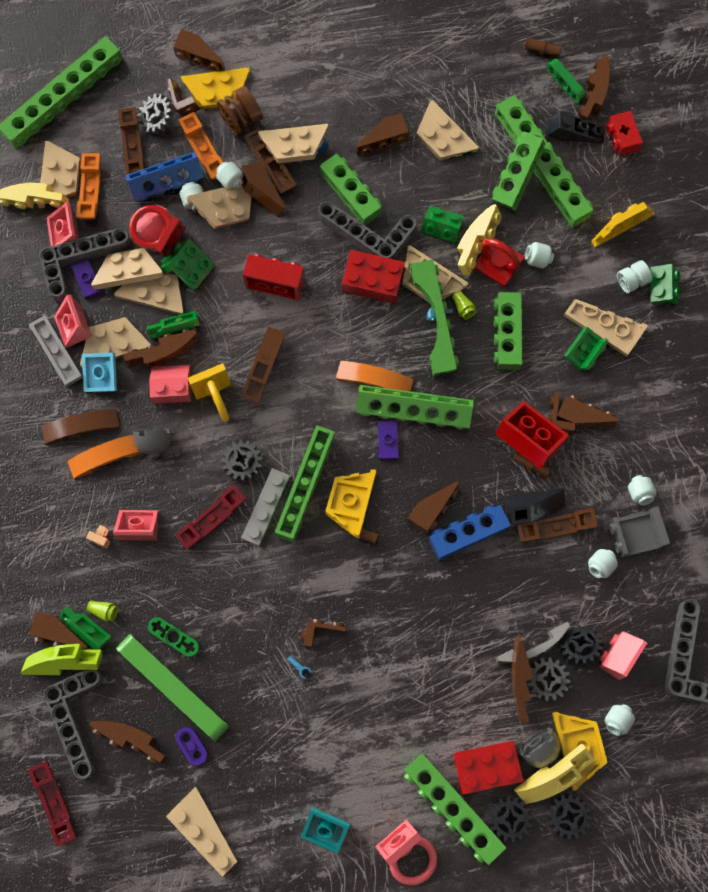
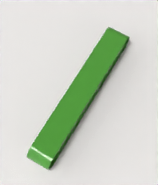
[116,634,229,742]

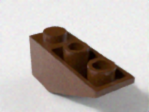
[173,29,225,72]
[356,113,409,156]
[241,161,285,217]
[556,395,619,428]
[407,481,459,534]
[29,611,91,650]

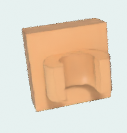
[86,525,110,549]

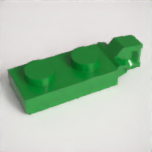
[147,311,200,339]
[60,606,112,650]

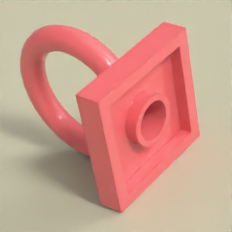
[375,820,437,886]

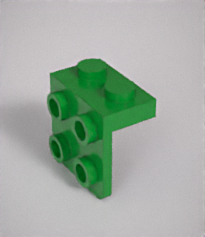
[160,239,214,290]

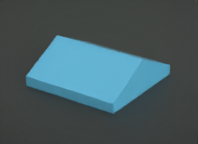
[82,353,117,392]

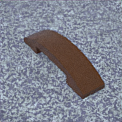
[118,107,145,175]
[41,409,120,445]
[517,508,598,543]

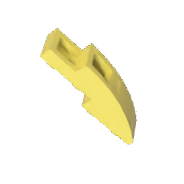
[0,183,69,209]
[457,205,501,276]
[514,744,595,804]

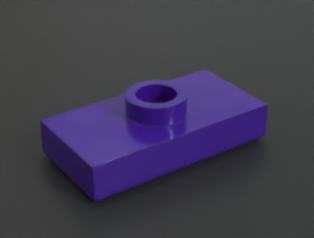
[71,259,102,300]
[378,421,398,460]

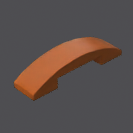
[178,112,223,180]
[76,153,101,219]
[336,361,413,391]
[67,435,141,479]

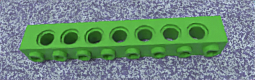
[0,36,123,149]
[495,95,593,228]

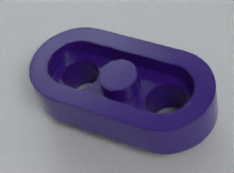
[176,727,208,766]

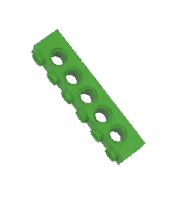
[356,385,473,429]
[275,425,335,543]
[404,753,506,865]

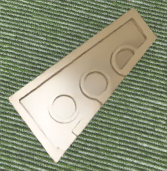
[564,299,648,357]
[166,787,238,877]

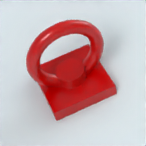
[129,205,186,257]
[474,238,525,288]

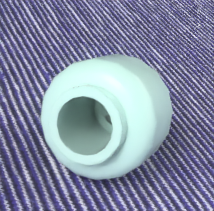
[216,162,244,189]
[179,182,203,211]
[525,242,554,268]
[628,475,657,505]
[588,549,618,578]
[605,704,635,736]

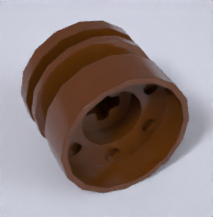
[217,86,263,135]

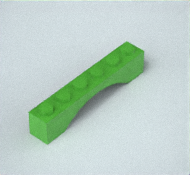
[410,259,459,376]

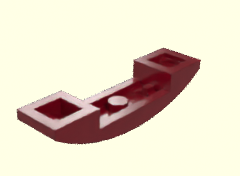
[175,484,246,550]
[27,761,76,847]

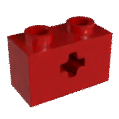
[606,111,643,156]

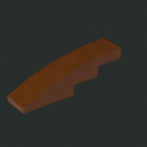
[244,127,296,194]
[512,636,533,723]

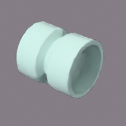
[617,260,652,293]

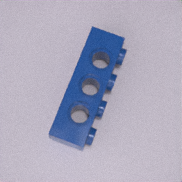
[125,152,204,201]
[429,505,511,561]

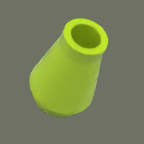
[452,291,476,319]
[87,600,118,622]

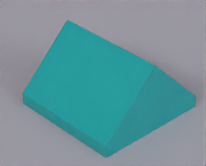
[300,807,350,854]

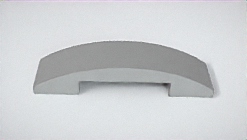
[495,622,569,663]

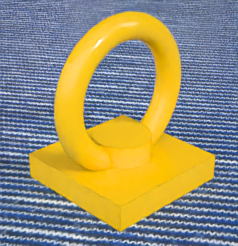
[188,363,231,422]

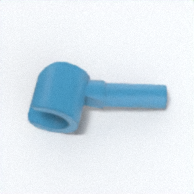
[426,308,453,321]
[287,656,312,679]

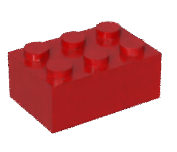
[342,250,405,304]
[243,254,305,301]
[496,400,569,470]
[452,740,523,795]

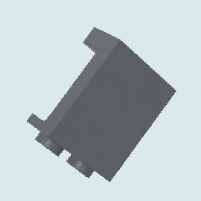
[609,506,670,558]

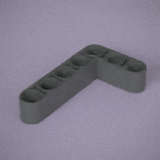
[319,202,416,260]
[40,228,131,303]
[665,599,708,705]
[44,670,103,779]

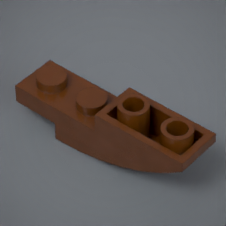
[578,53,610,120]
[241,326,286,403]
[123,329,198,369]
[89,721,167,764]

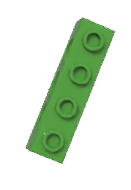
[492,131,546,211]
[319,154,382,226]
[494,292,522,370]

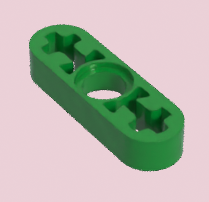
[547,59,586,103]
[148,617,200,657]

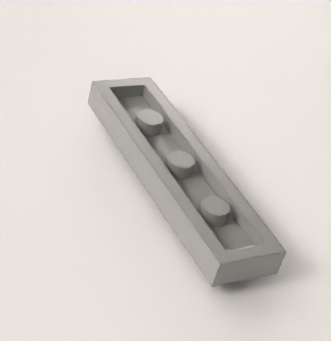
[29,315,83,387]
[241,468,290,547]

